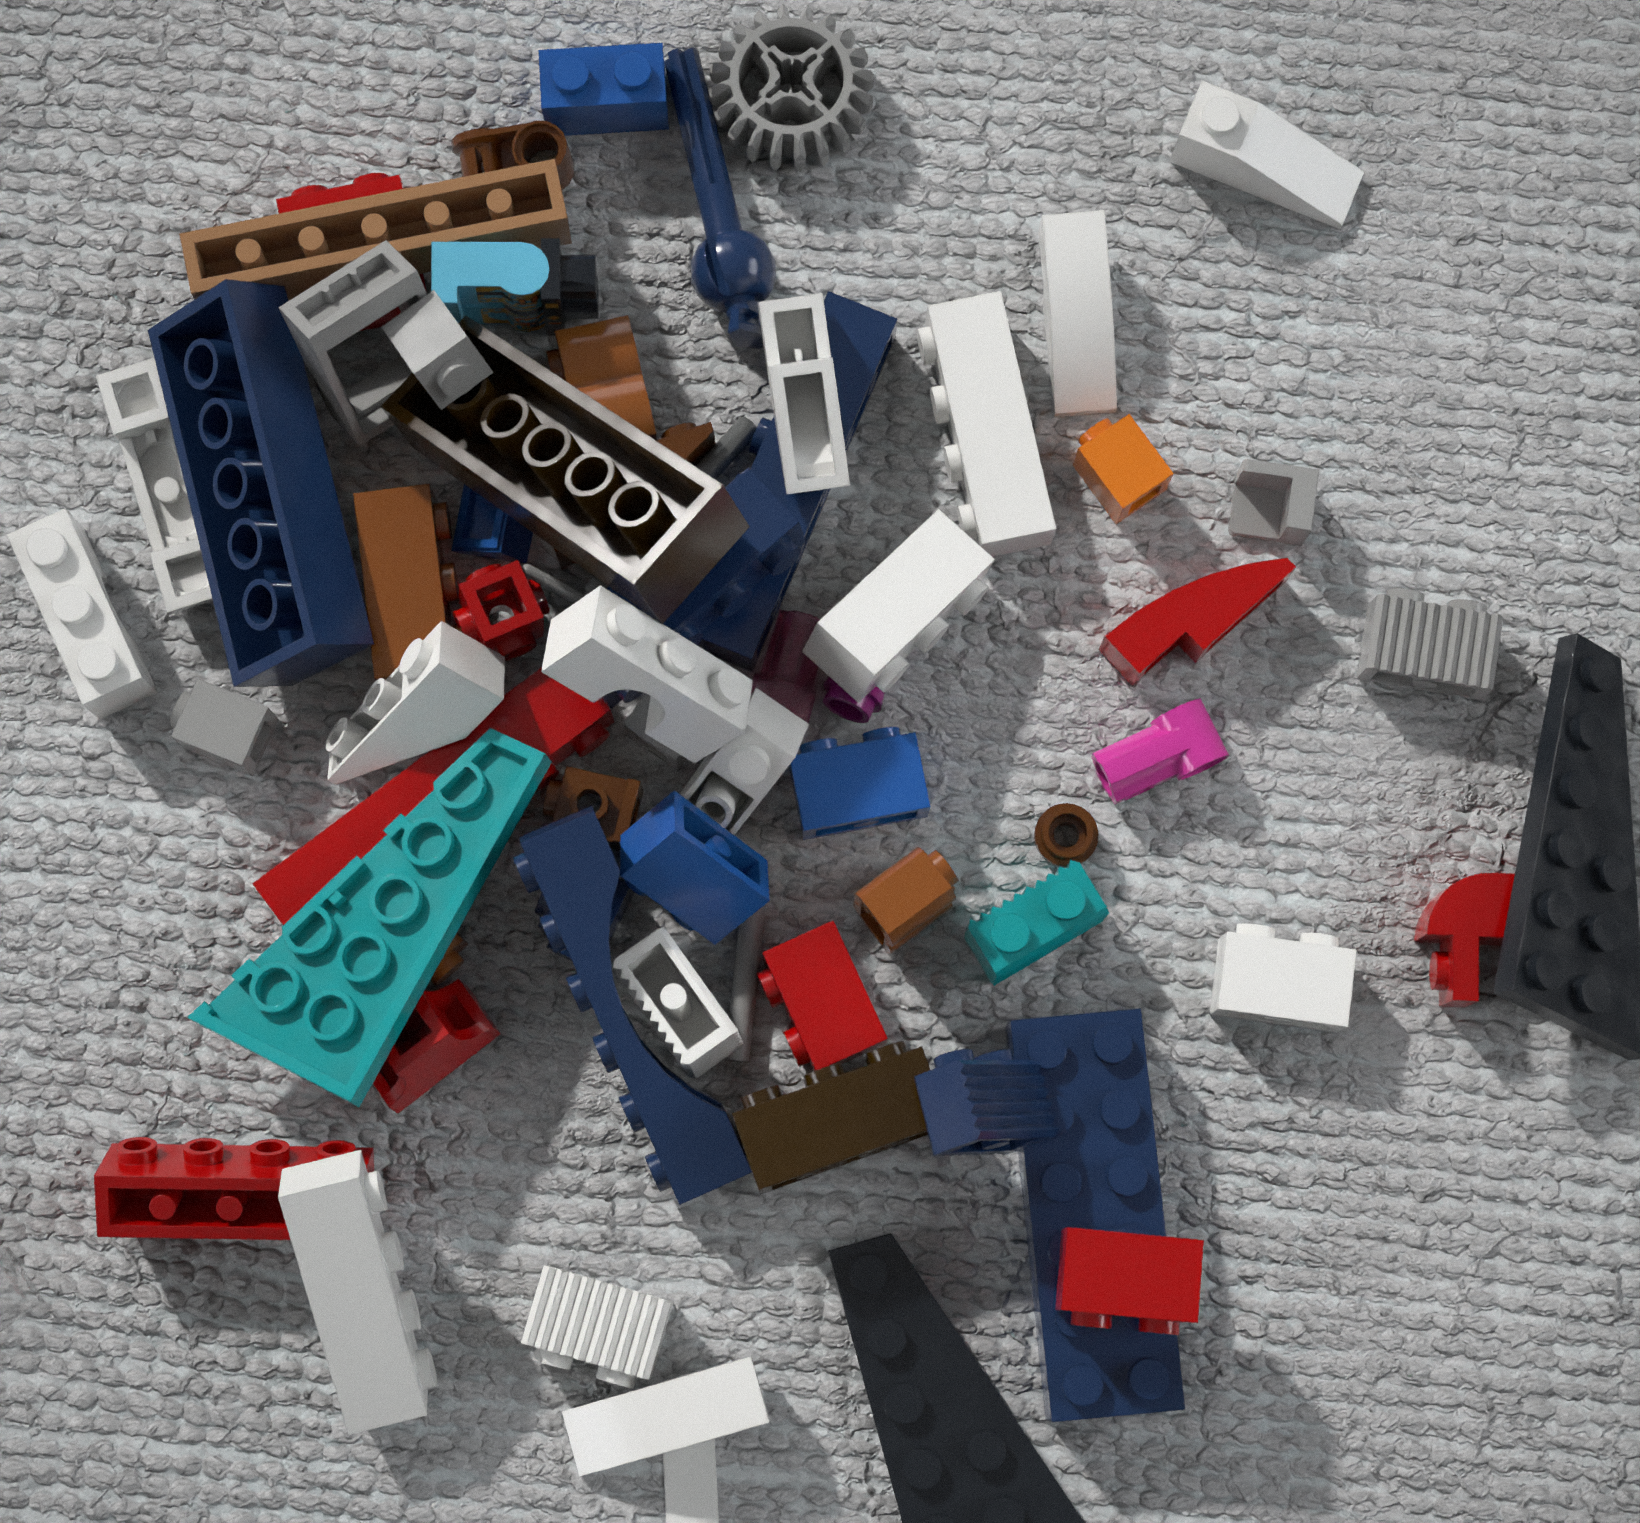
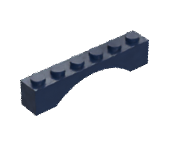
[513,806,752,1205]

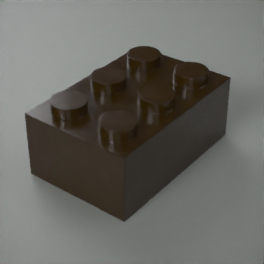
[732,1041,930,1195]

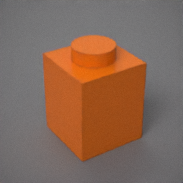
[1072,414,1174,525]

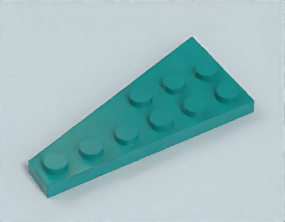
[187,728,552,1108]

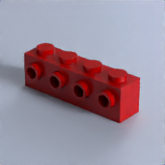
[94,1137,374,1240]

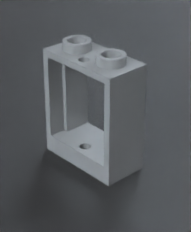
[279,240,427,446]

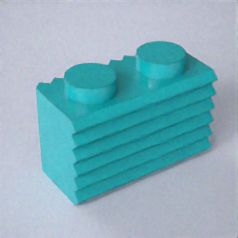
[964,860,1109,986]

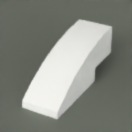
[1038,210,1117,417]
[757,293,850,494]
[562,1356,770,1476]

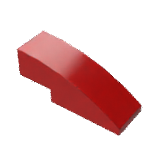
[1098,558,1296,686]

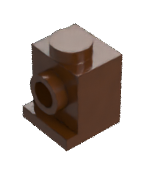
[543,766,644,851]

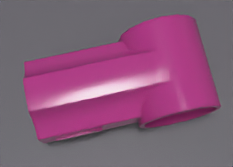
[1091,698,1229,805]

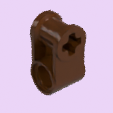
[451,121,574,190]

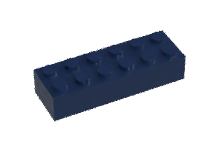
[148,279,374,687]
[1005,1008,1186,1422]

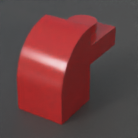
[1414,873,1515,1008]

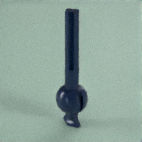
[665,47,776,349]

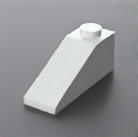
[1170,80,1364,229]

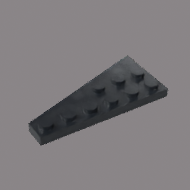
[1493,633,1640,1060]
[828,1233,1084,1523]

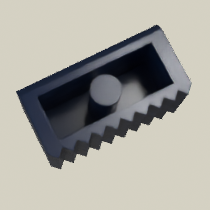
[914,1049,1059,1157]

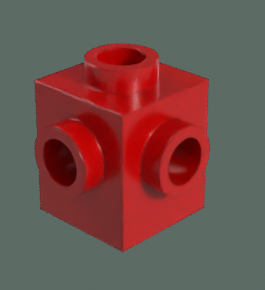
[453,560,550,661]

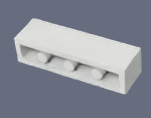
[917,291,1056,557]
[278,1150,437,1435]

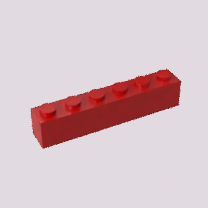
[252,667,615,925]

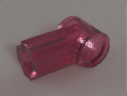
[751,610,820,743]

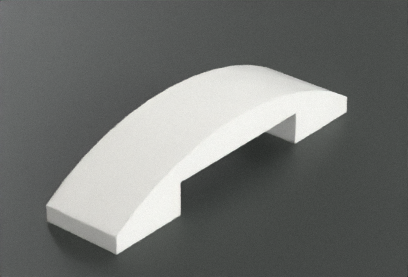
[96,358,213,614]

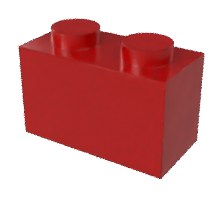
[756,920,888,1071]
[1055,1227,1204,1335]

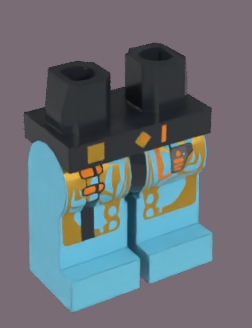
[431,238,599,336]

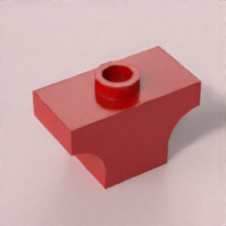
[373,979,501,1114]

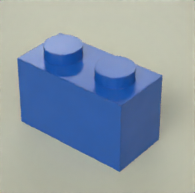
[538,43,669,136]
[789,726,930,840]
[620,790,770,945]

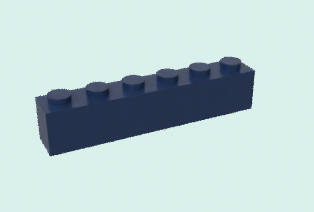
[697,291,898,672]

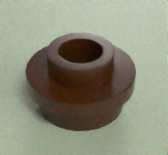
[1034,803,1099,868]

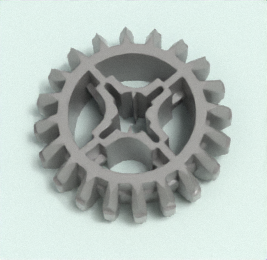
[709,4,874,172]

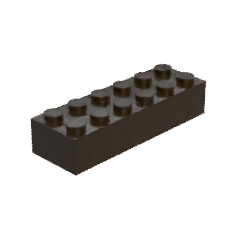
[381,315,750,624]

